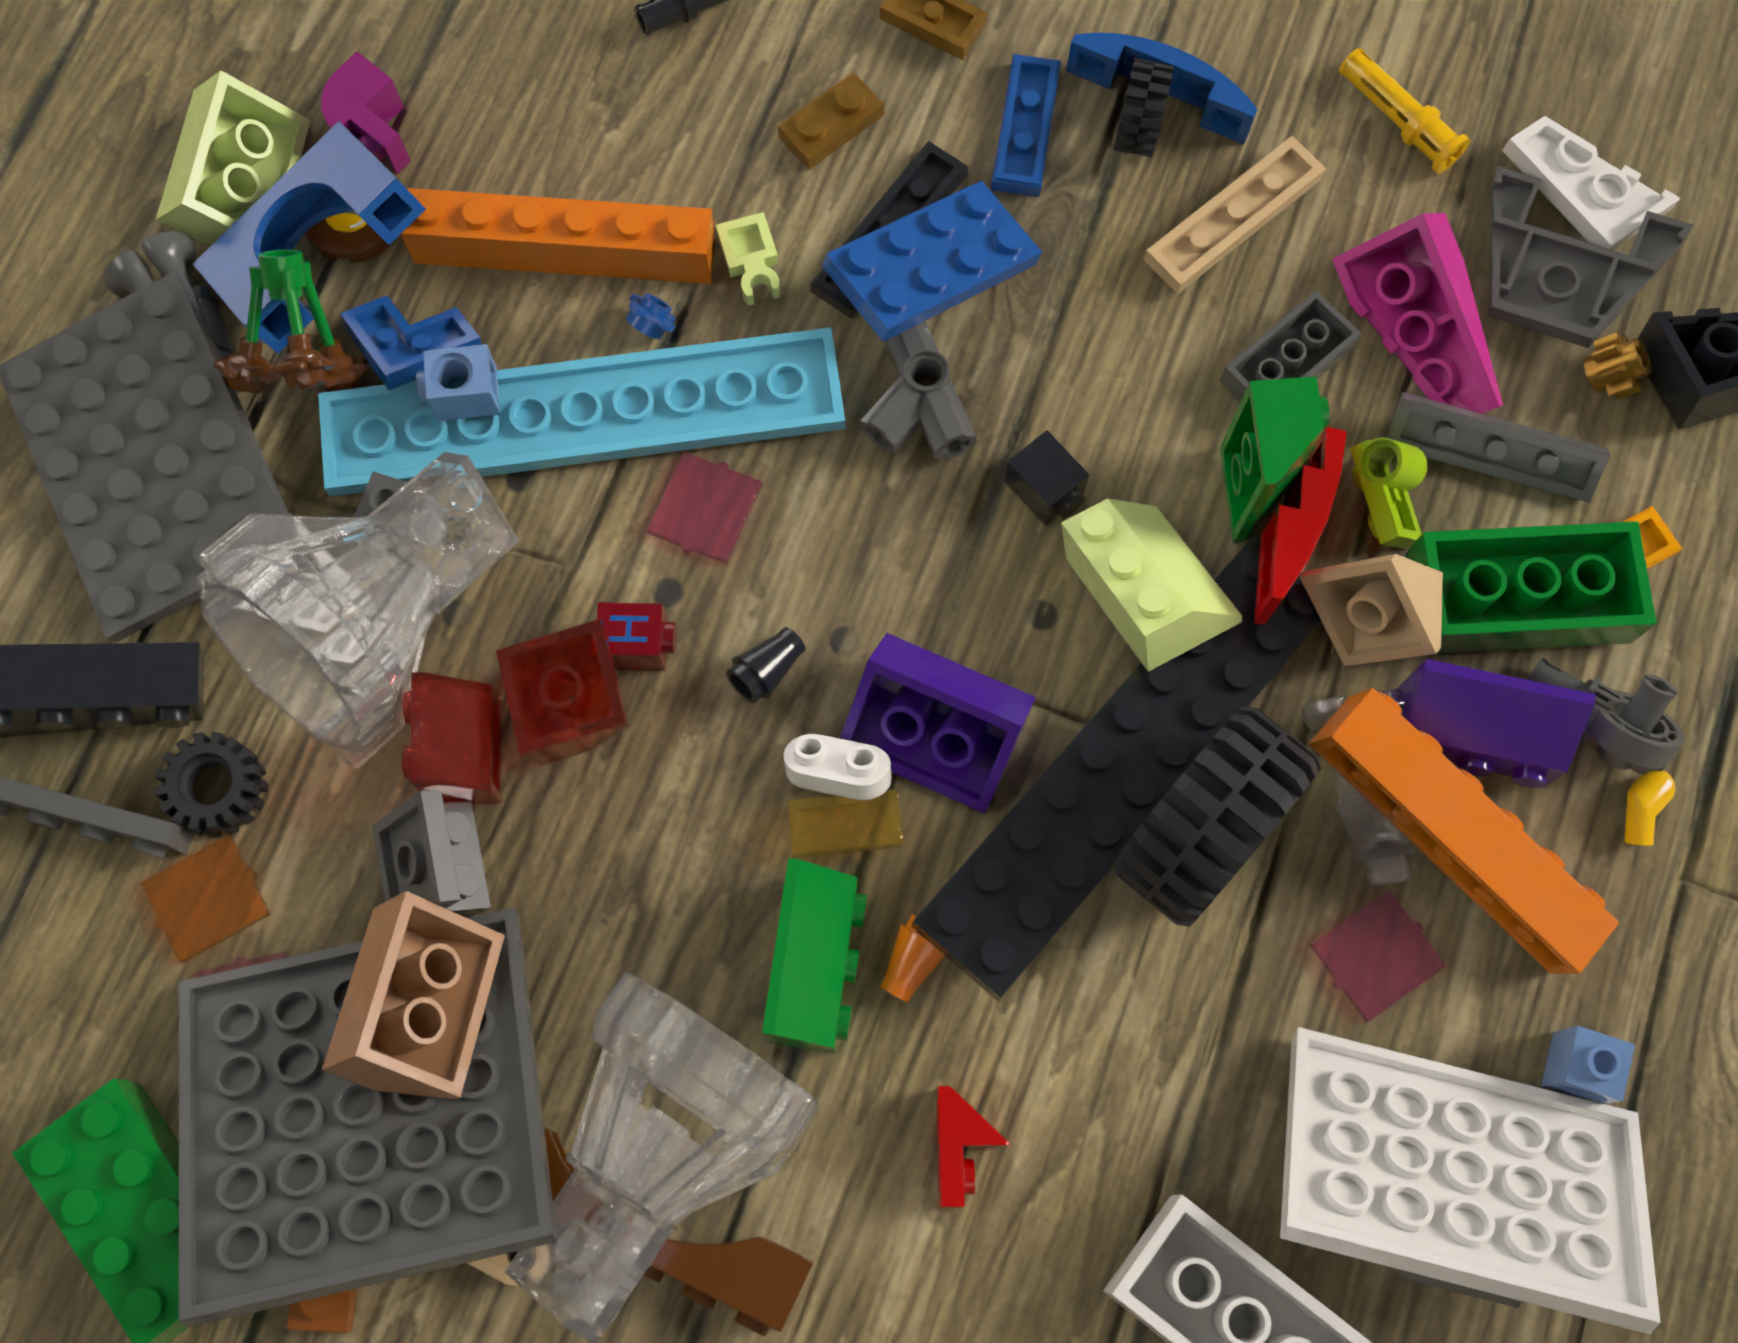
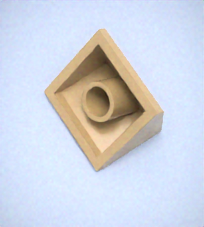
[1300,554,1443,667]

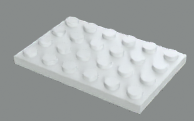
[1280,1027,1660,1334]

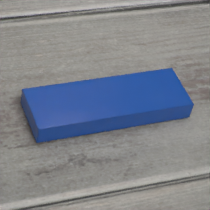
[991,54,1061,197]

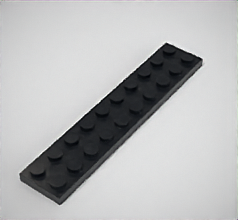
[911,535,1321,1001]

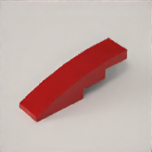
[1254,427,1347,625]

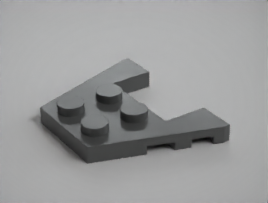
[1488,166,1693,348]

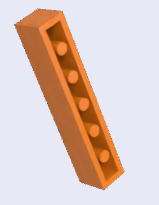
[400,188,716,284]
[1309,688,1620,974]

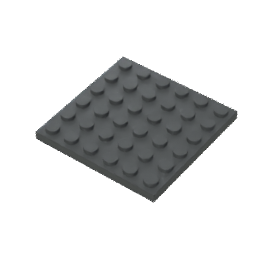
[179,908,557,1327]

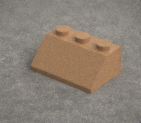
[322,891,505,1100]

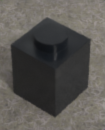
[1004,430,1089,525]

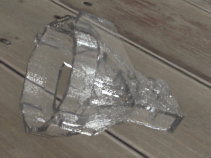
[196,452,520,768]
[505,972,820,1343]

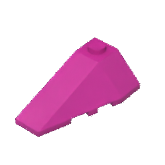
[1332,213,1503,414]

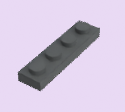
[1385,392,1611,503]
[0,776,194,859]

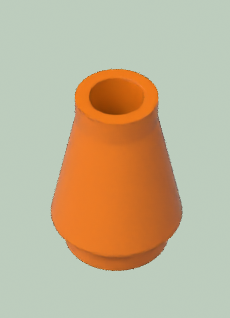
[880,914,945,1003]

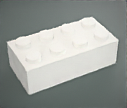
[1103,1195,1372,1343]

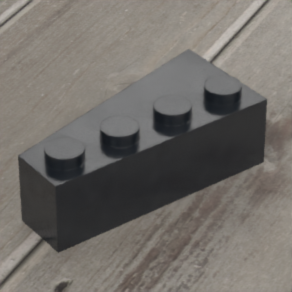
[1638,308,1738,430]
[0,642,204,738]

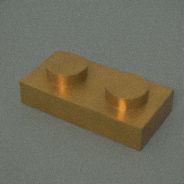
[879,0,988,60]
[778,72,885,170]

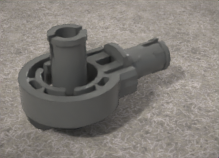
[1527,658,1685,774]

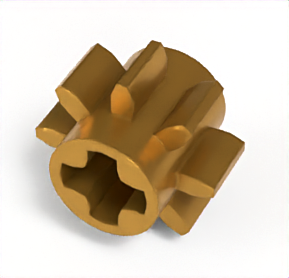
[1584,331,1652,400]

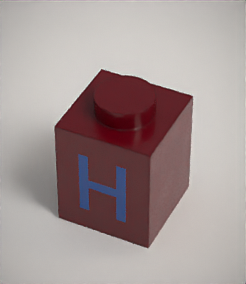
[594,602,677,671]

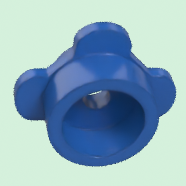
[626,293,676,339]

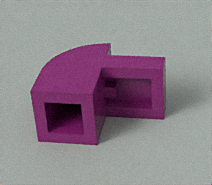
[321,51,411,174]

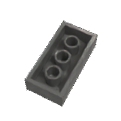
[1219,290,1362,402]

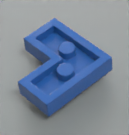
[340,295,481,390]

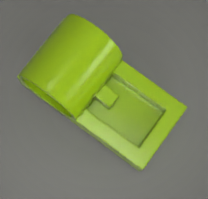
[1350,437,1427,550]

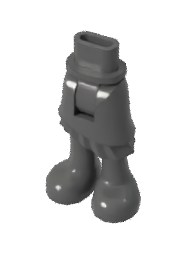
[103,231,242,394]

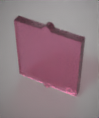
[647,452,763,564]
[1310,890,1446,1022]

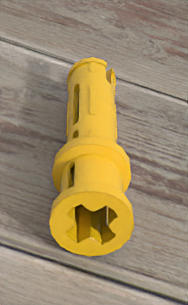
[1338,48,1471,174]

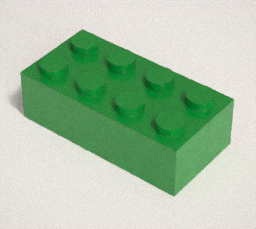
[1405,521,1657,653]
[12,1078,189,1343]

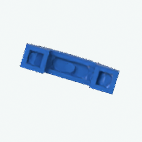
[1066,33,1258,145]

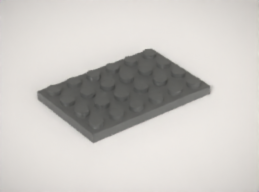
[0,270,302,642]

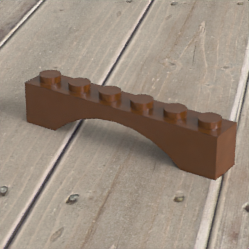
[544,1126,814,1336]

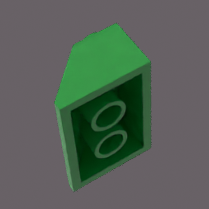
[1220,376,1330,543]
[762,858,867,1053]

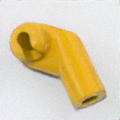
[1624,770,1675,846]

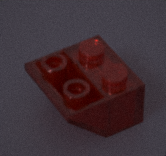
[402,672,501,805]

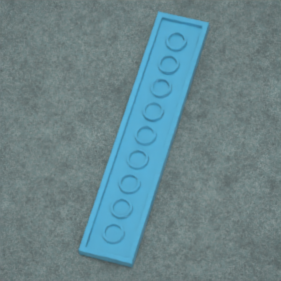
[318,327,846,497]

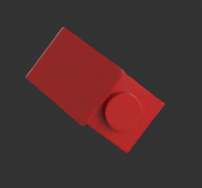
[936,1086,1010,1207]

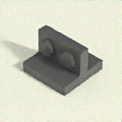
[372,790,491,915]

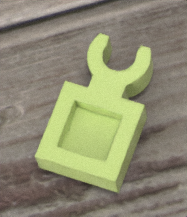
[715,212,780,306]

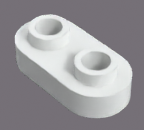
[784,734,891,800]

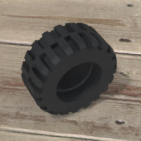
[1113,706,1322,927]

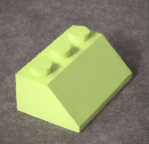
[156,70,311,244]
[1061,498,1242,672]

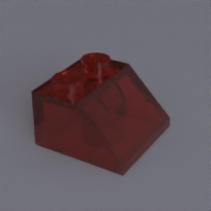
[496,619,629,766]

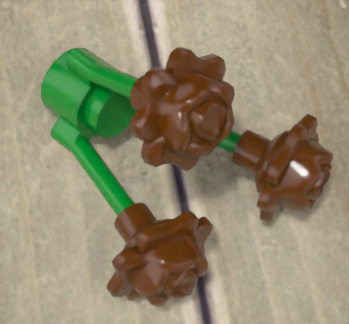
[214,249,368,394]

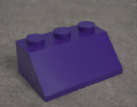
[840,633,1036,813]
[1394,659,1596,788]

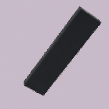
[810,141,969,319]

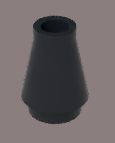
[726,627,806,703]

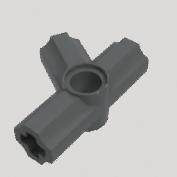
[860,321,976,460]

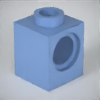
[416,344,500,421]
[1541,1026,1635,1104]

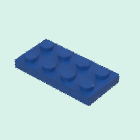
[822,181,1042,342]

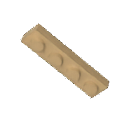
[1144,136,1326,294]

